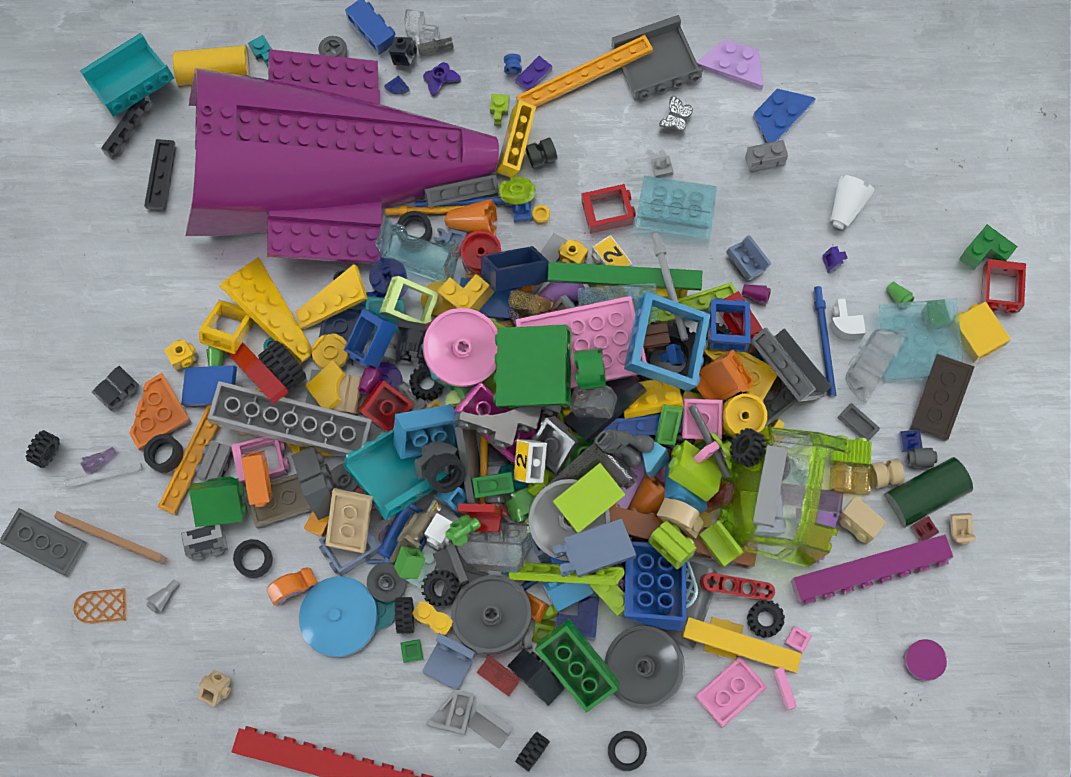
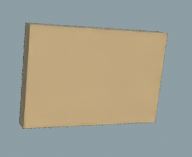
[325,488,373,554]

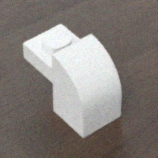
[830,298,866,340]

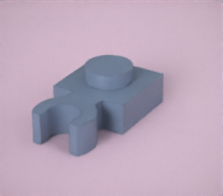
[433,228,468,251]

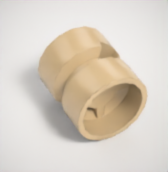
[870,459,905,489]

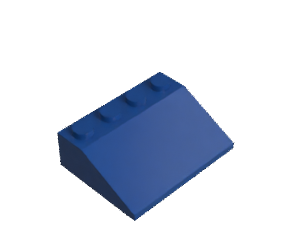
[624,541,687,631]

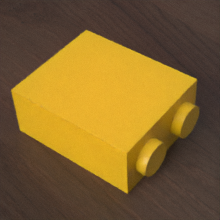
[949,301,1011,363]

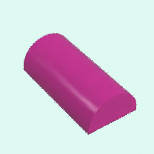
[454,382,537,463]

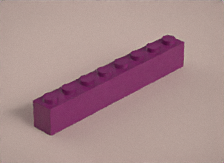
[791,534,954,605]

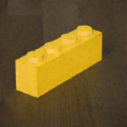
[496,100,536,178]

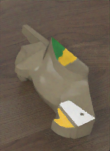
[389,500,442,563]

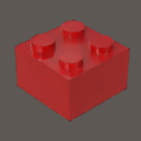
[356,380,414,432]

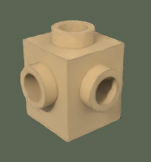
[197,670,231,707]

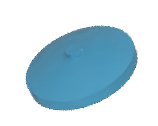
[299,576,379,657]

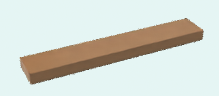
[54,511,167,565]

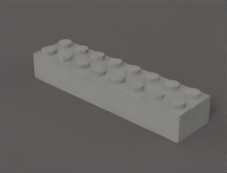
[208,381,372,457]

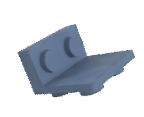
[423,633,476,690]

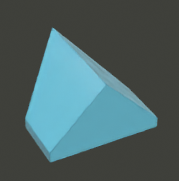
[643,441,671,478]

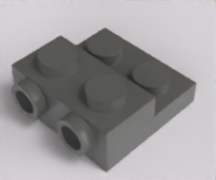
[531,416,579,473]

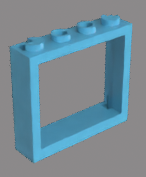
[624,292,711,391]

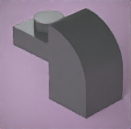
[415,442,460,480]

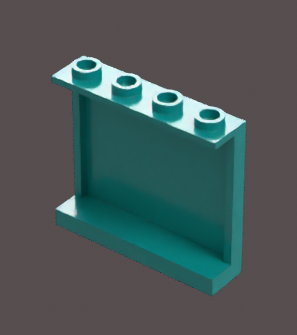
[80,33,175,117]
[343,428,452,520]

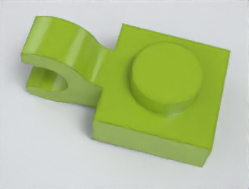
[490,94,510,125]

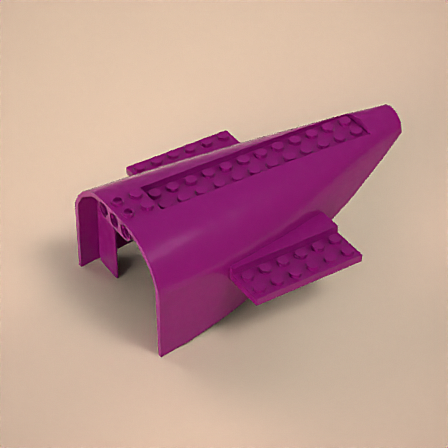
[185,49,499,265]

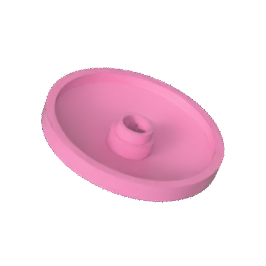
[423,308,498,387]

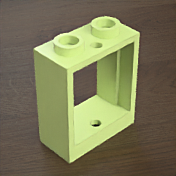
[379,276,439,324]

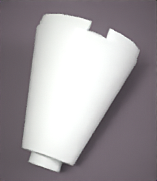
[831,175,875,229]

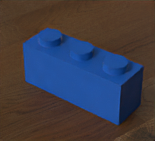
[345,0,396,55]

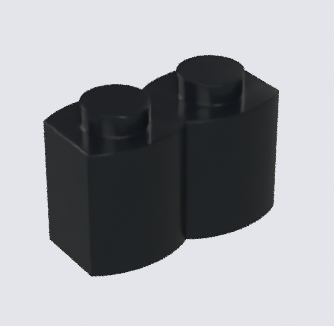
[92,365,138,411]

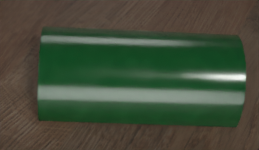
[884,457,973,528]

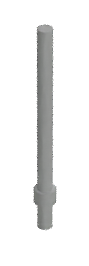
[651,232,689,341]

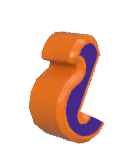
[267,567,318,606]

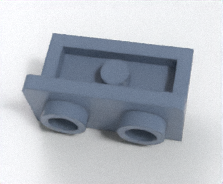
[726,235,771,281]

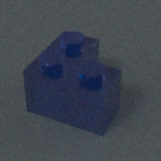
[556,596,599,641]

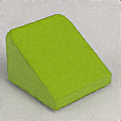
[532,619,556,642]

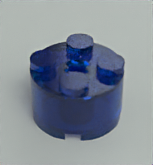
[369,258,408,298]

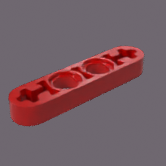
[700,573,775,601]

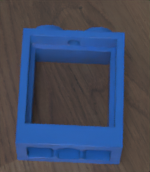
[708,298,751,352]
[344,309,397,368]

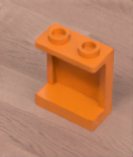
[695,350,755,401]

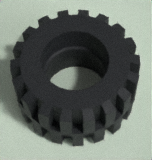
[258,341,306,393]

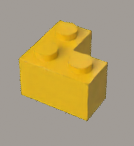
[437,274,494,311]

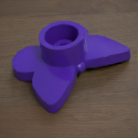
[423,62,461,96]

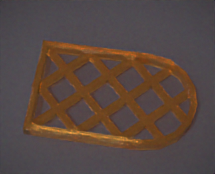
[73,588,126,624]

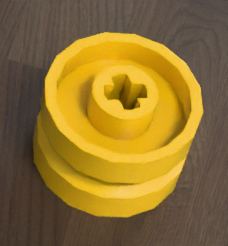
[722,393,767,439]

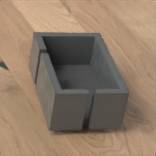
[291,446,336,520]

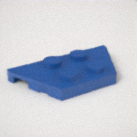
[753,88,816,143]

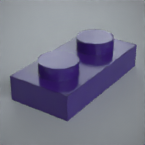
[515,56,552,91]

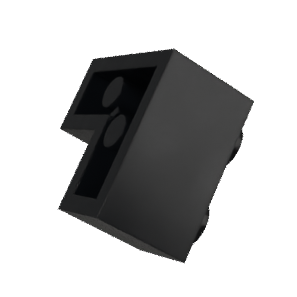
[507,649,565,706]

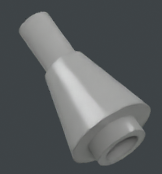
[146,580,179,613]

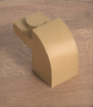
[657,498,704,539]

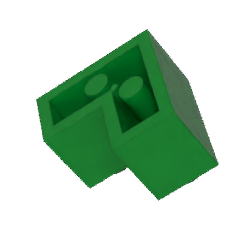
[959,224,1018,270]

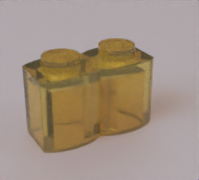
[508,290,553,315]
[829,463,872,495]

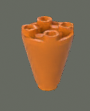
[628,474,665,514]

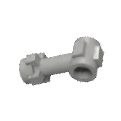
[395,381,427,411]

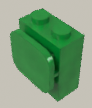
[189,476,247,527]

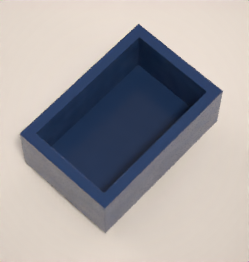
[481,246,549,292]

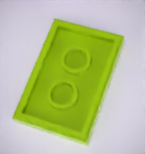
[552,463,626,533]

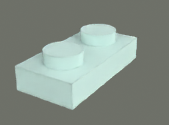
[406,546,437,591]

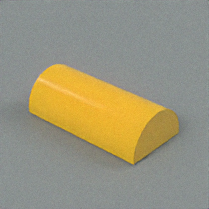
[173,45,249,86]

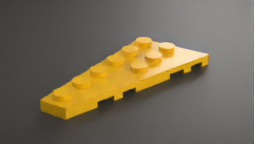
[219,257,312,365]

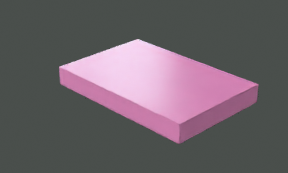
[695,656,767,728]

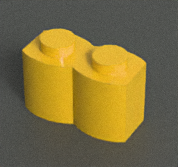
[412,601,453,637]

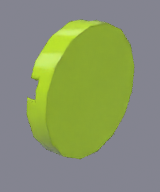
[499,177,536,204]

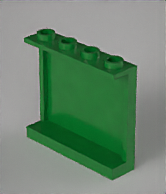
[494,324,572,409]

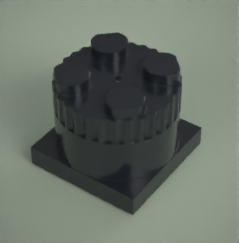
[395,320,430,367]

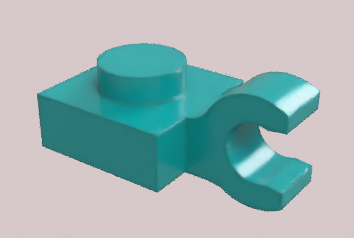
[248,35,272,66]

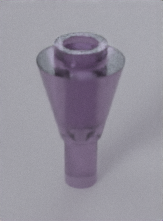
[80,447,116,474]

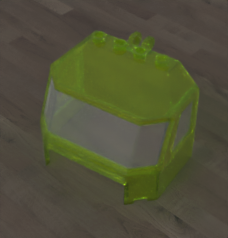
[719,426,851,567]

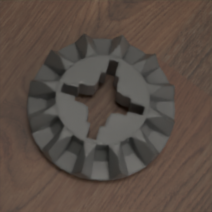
[318,36,347,57]

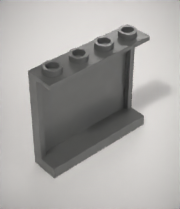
[611,15,703,100]
[751,328,832,402]

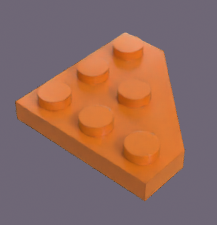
[129,373,190,451]

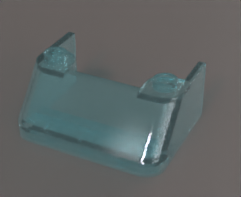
[375,216,460,282]

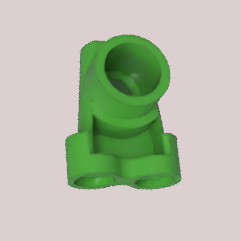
[445,514,480,546]

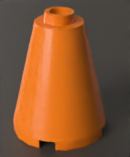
[444,199,497,235]

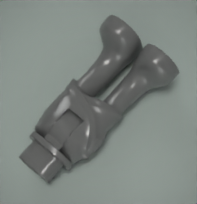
[595,430,654,468]

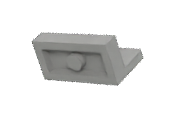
[467,703,513,748]

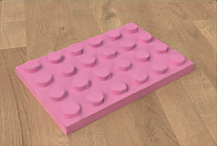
[516,296,647,389]

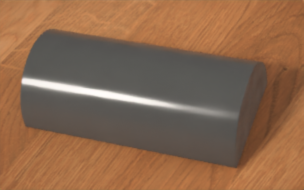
[659,561,719,650]

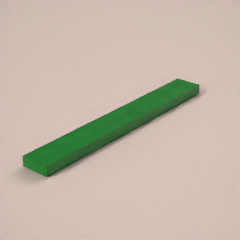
[548,262,703,291]

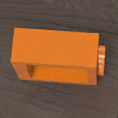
[241,450,273,507]

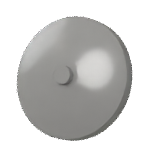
[528,479,610,561]

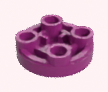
[904,639,947,681]

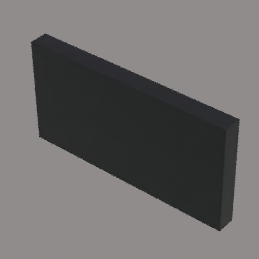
[563,376,647,443]

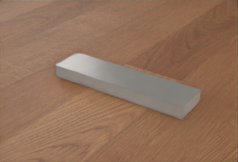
[753,445,788,528]

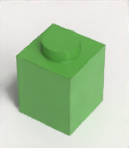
[394,546,425,580]

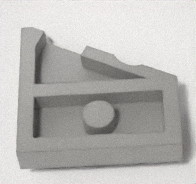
[426,689,475,735]

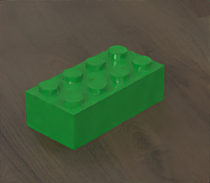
[535,619,620,713]

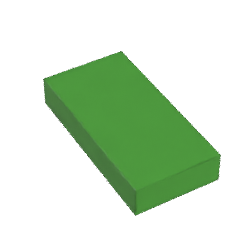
[655,404,683,446]

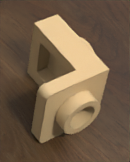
[950,513,976,544]

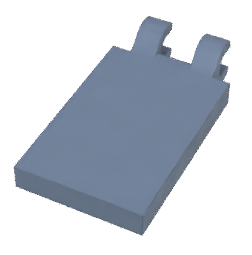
[552,519,636,578]

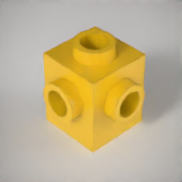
[558,239,588,264]
[164,339,197,371]

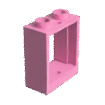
[231,437,290,486]

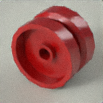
[460,230,502,274]

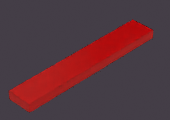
[226,342,289,404]

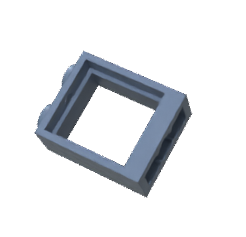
[319,529,380,576]

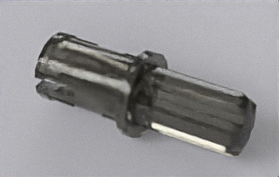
[417,37,454,55]

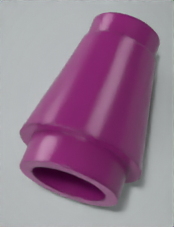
[742,284,771,304]
[358,365,382,394]

